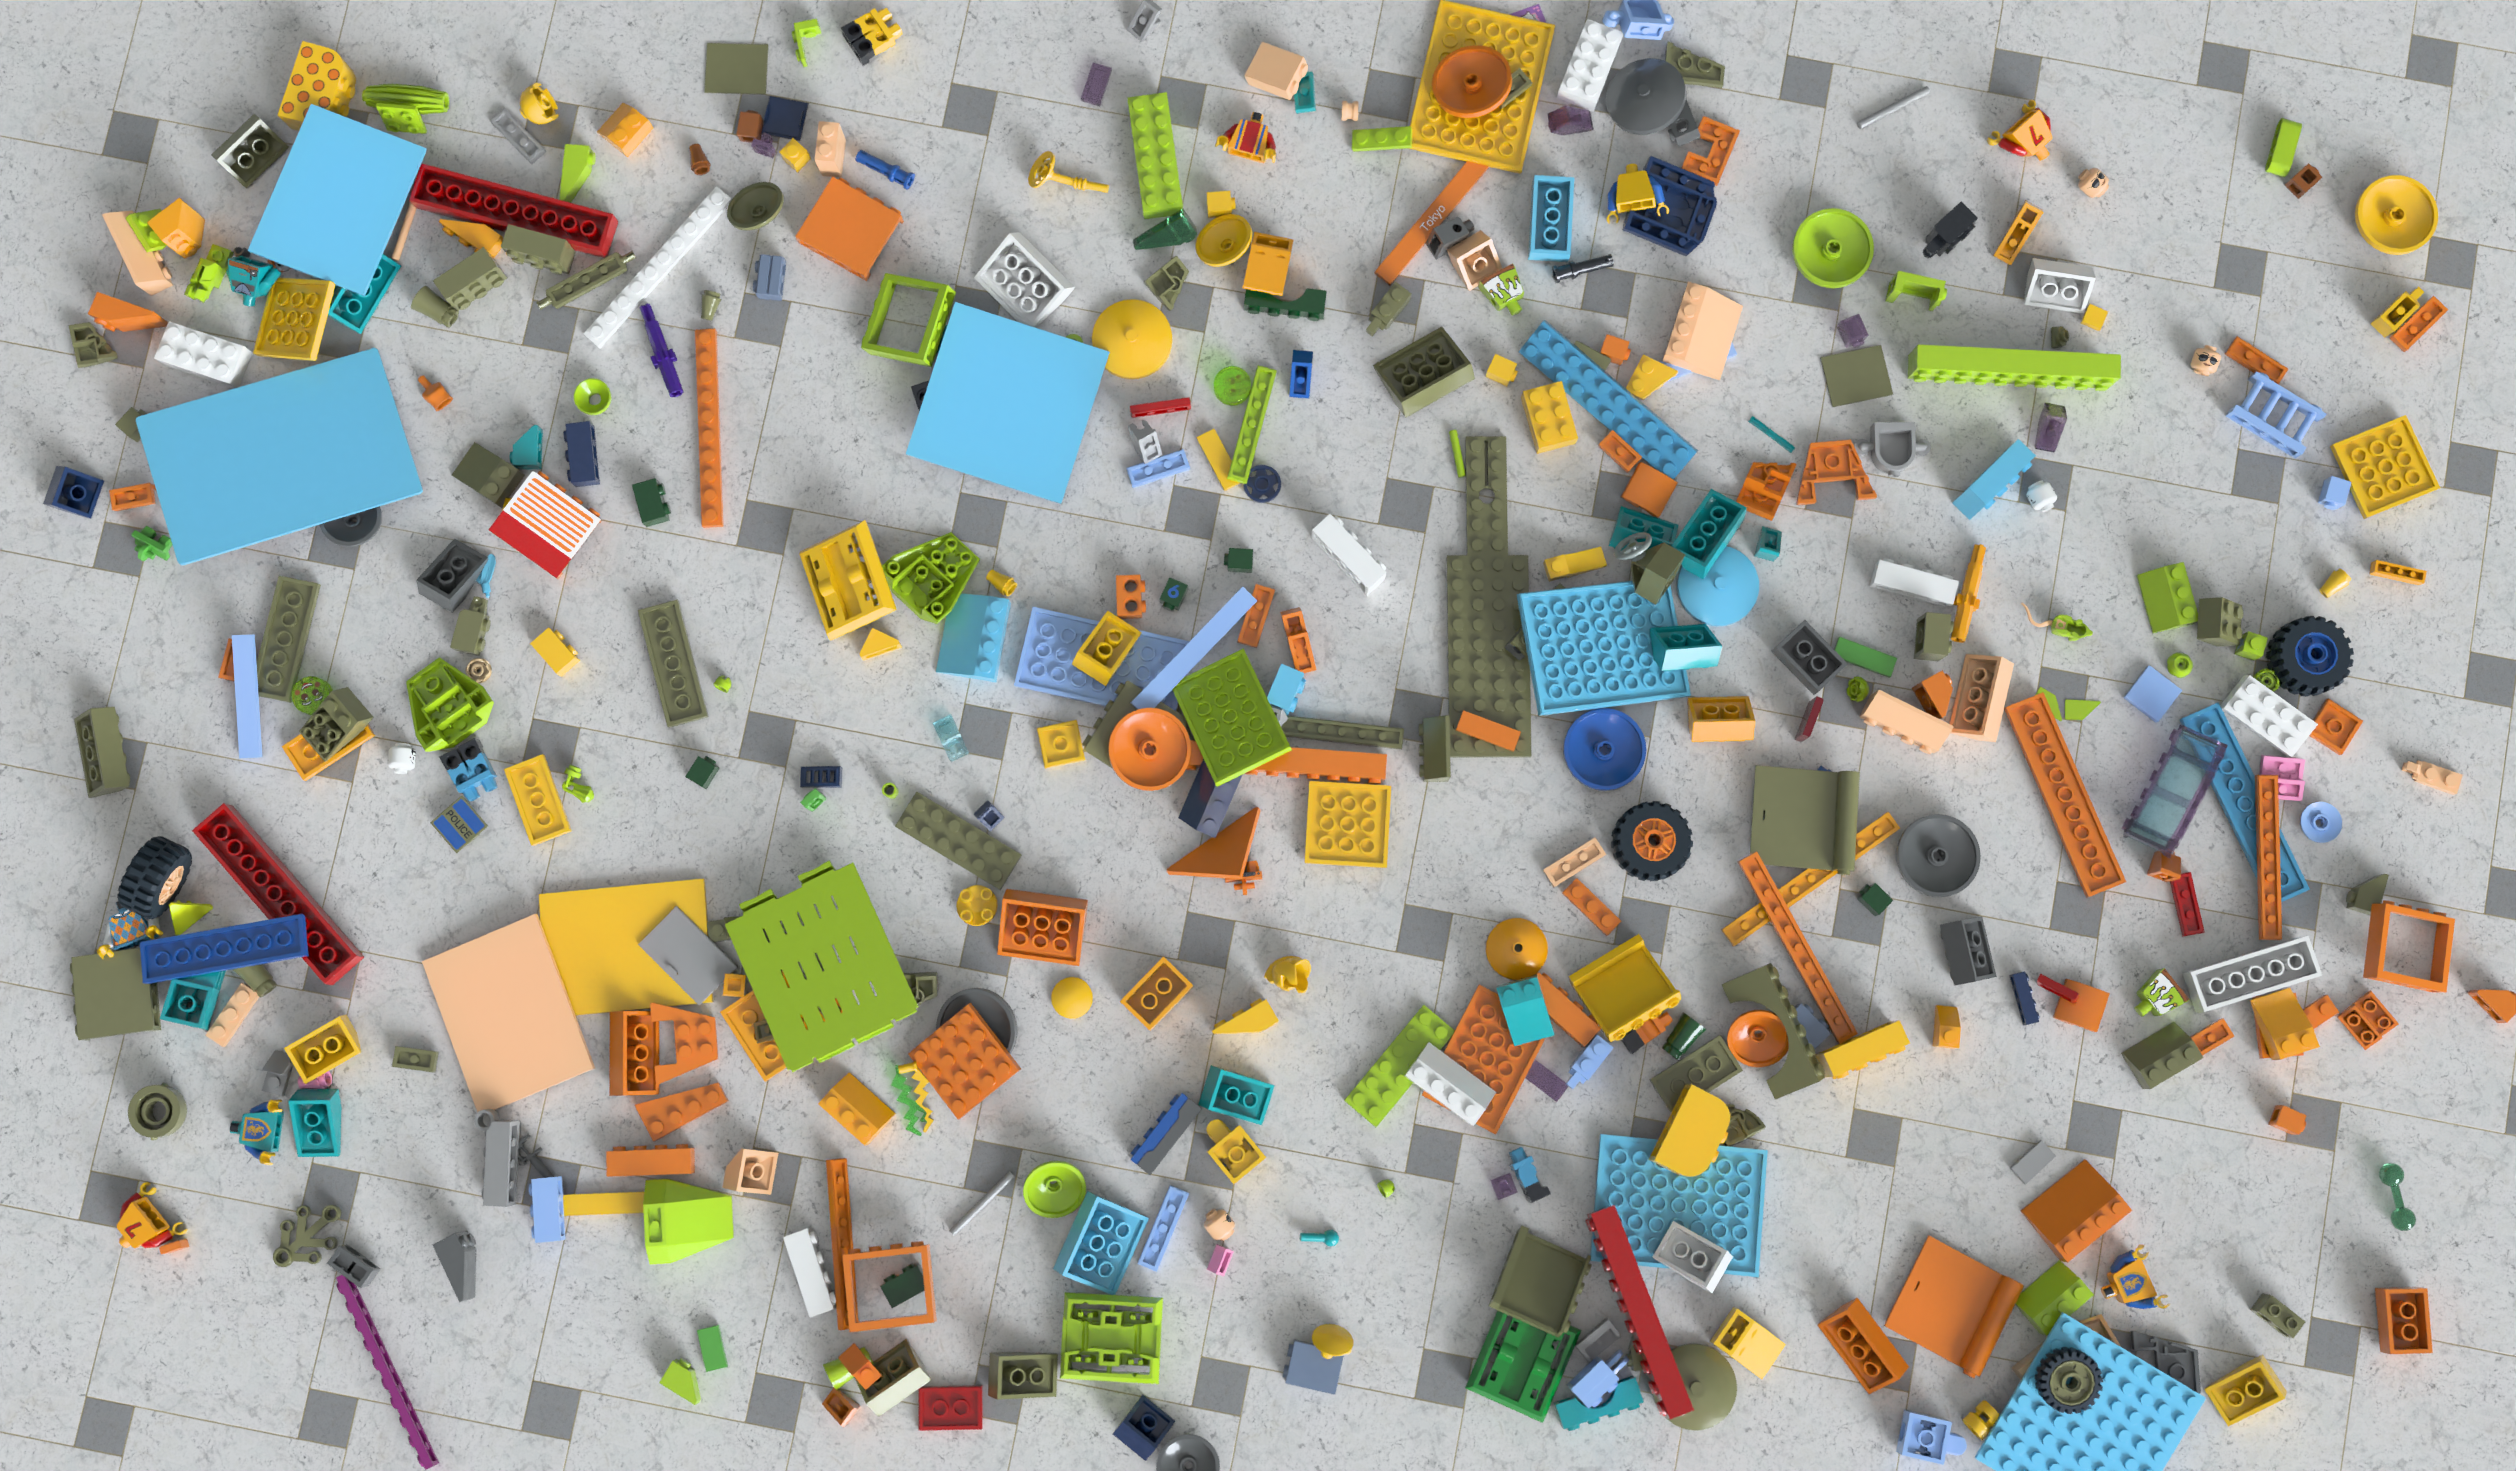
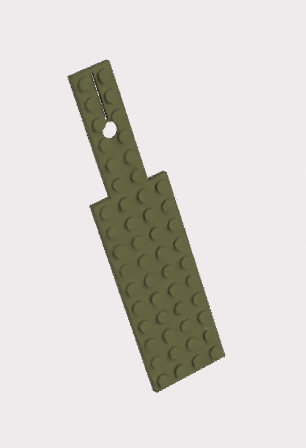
[1447,436,1532,758]

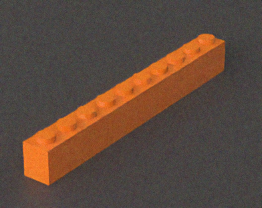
[1186,740,1387,784]

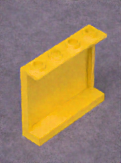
[1569,934,1681,1043]

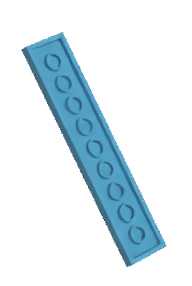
[1519,320,1698,480]
[2179,702,2310,902]

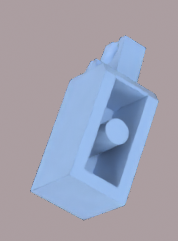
[1566,1035,1614,1089]

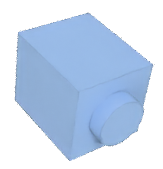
[2318,476,2351,510]

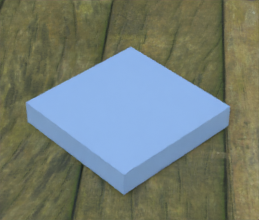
[2123,665,2182,723]

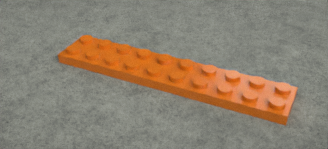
[2004,692,2126,898]

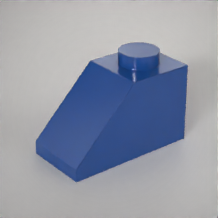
[1289,350,1313,399]

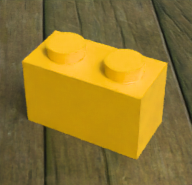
[530,627,580,677]

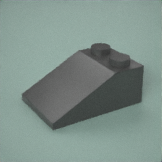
[416,538,488,613]
[433,1231,476,1302]

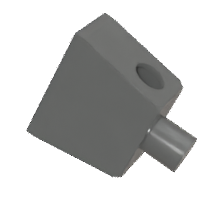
[1426,217,1474,260]

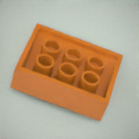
[997,889,1088,966]
[2021,1159,2132,1263]

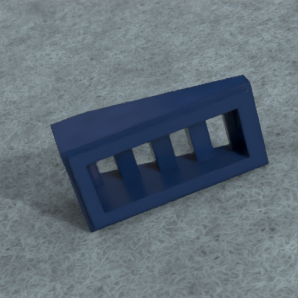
[800,766,842,788]

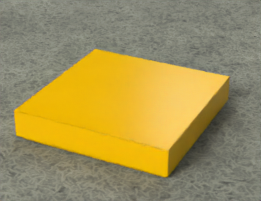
[1037,720,1085,769]

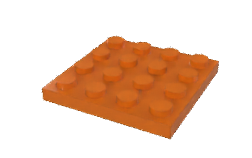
[908,1003,1021,1120]

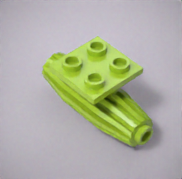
[362,84,450,134]

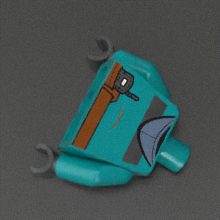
[226,247,290,306]

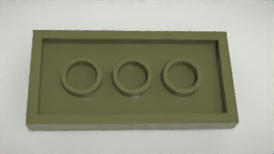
[1650,1035,1743,1113]

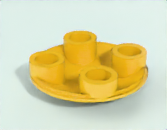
[956,885,998,926]
[1051,977,1093,1019]
[1312,1324,1354,1359]

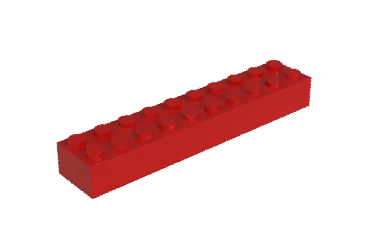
[409,163,618,258]
[192,803,365,985]
[1585,1205,1694,1420]

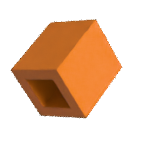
[1600,334,1631,365]
[2268,1105,2307,1135]

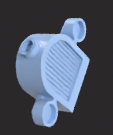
[1602,0,1674,40]

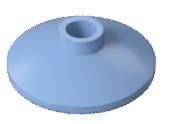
[2300,802,2342,843]

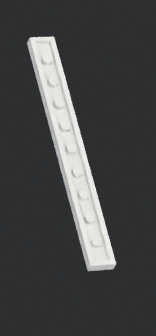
[584,186,732,348]

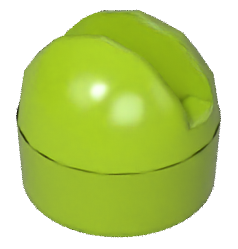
[713,675,732,693]
[1377,1179,1395,1198]

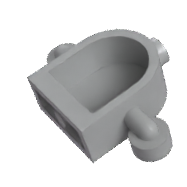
[1854,422,1931,477]

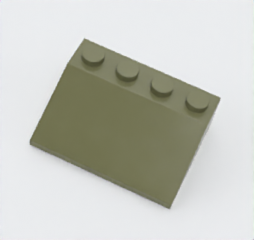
[1373,327,1475,418]

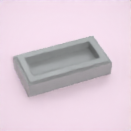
[2010,1140,2056,1184]

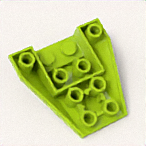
[882,532,980,624]
[643,1178,734,1264]

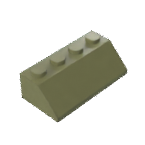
[74,707,130,798]

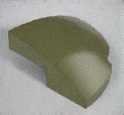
[1724,1104,1766,1147]

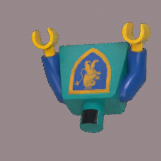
[230,1099,284,1165]

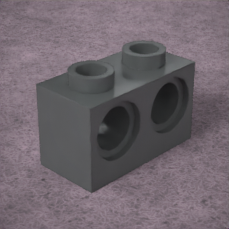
[1668,100,1701,147]
[327,1244,381,1288]

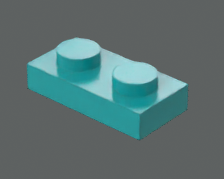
[1294,71,1316,114]

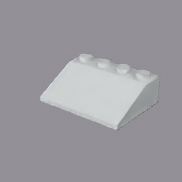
[974,232,1075,328]

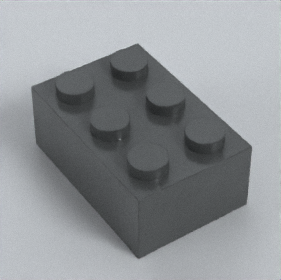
[1772,620,1848,695]

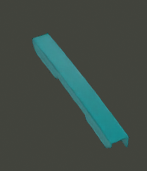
[1748,416,1795,453]

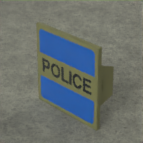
[430,796,488,853]

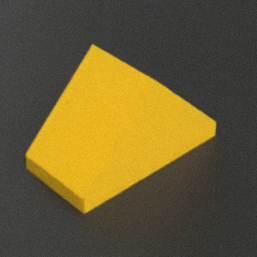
[859,628,902,661]

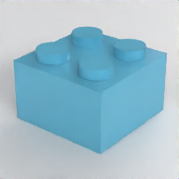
[1267,664,1306,716]

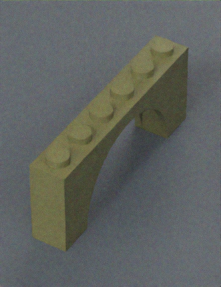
[1722,963,1825,1099]

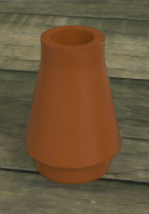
[689,144,711,175]

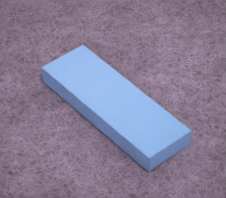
[1126,449,1190,488]

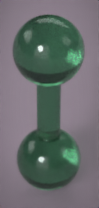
[2379,1163,2416,1231]

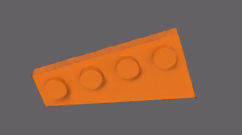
[635,1083,729,1142]

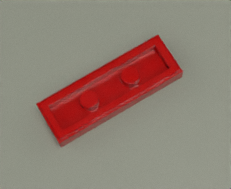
[1130,397,1191,418]
[2170,872,2205,937]

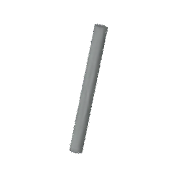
[1857,86,1930,129]
[949,1171,1015,1236]

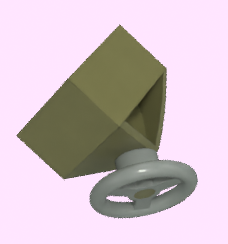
[1614,532,1685,605]

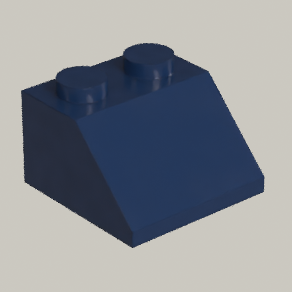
[43,466,104,519]
[1113,1395,1176,1461]

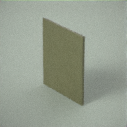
[704,43,768,94]
[1821,345,1893,407]

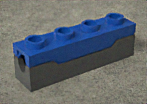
[1130,1093,1202,1175]

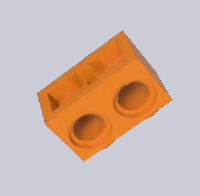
[1116,575,1146,619]

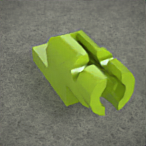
[184,244,234,303]

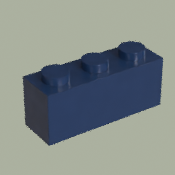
[563,421,600,487]

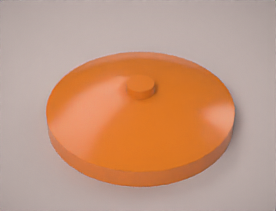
[1432,45,1512,118]
[1108,708,1191,791]

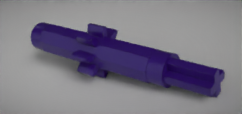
[639,303,684,397]

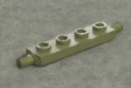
[536,251,636,310]

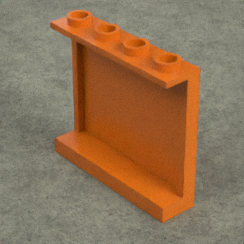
[795,176,904,281]

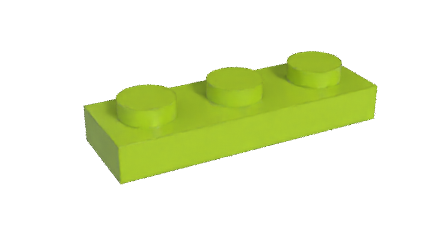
[1352,126,1412,152]

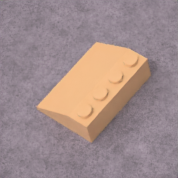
[1662,281,1743,380]

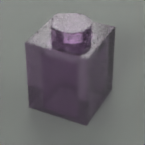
[1836,314,1869,348]

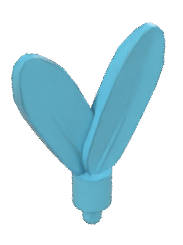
[476,554,496,598]

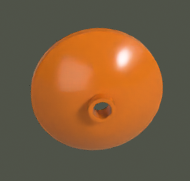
[1727,1010,1789,1067]

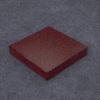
[1794,696,1824,742]

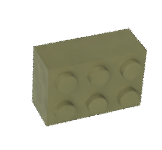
[501,224,576,275]
[433,247,507,311]

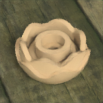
[465,658,492,683]

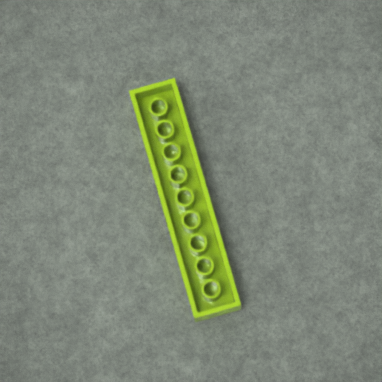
[1908,344,2121,391]

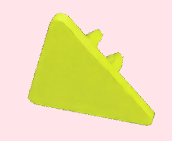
[169,900,213,936]

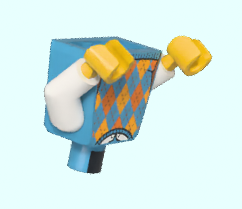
[97,901,163,959]

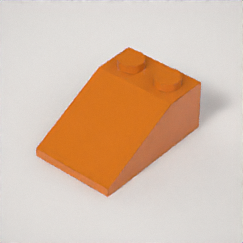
[88,292,168,332]

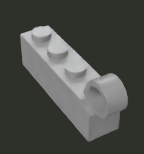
[474,1109,520,1207]

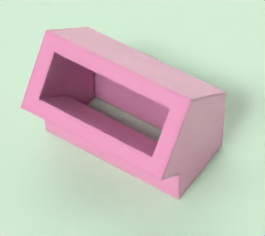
[1207,1244,1234,1276]

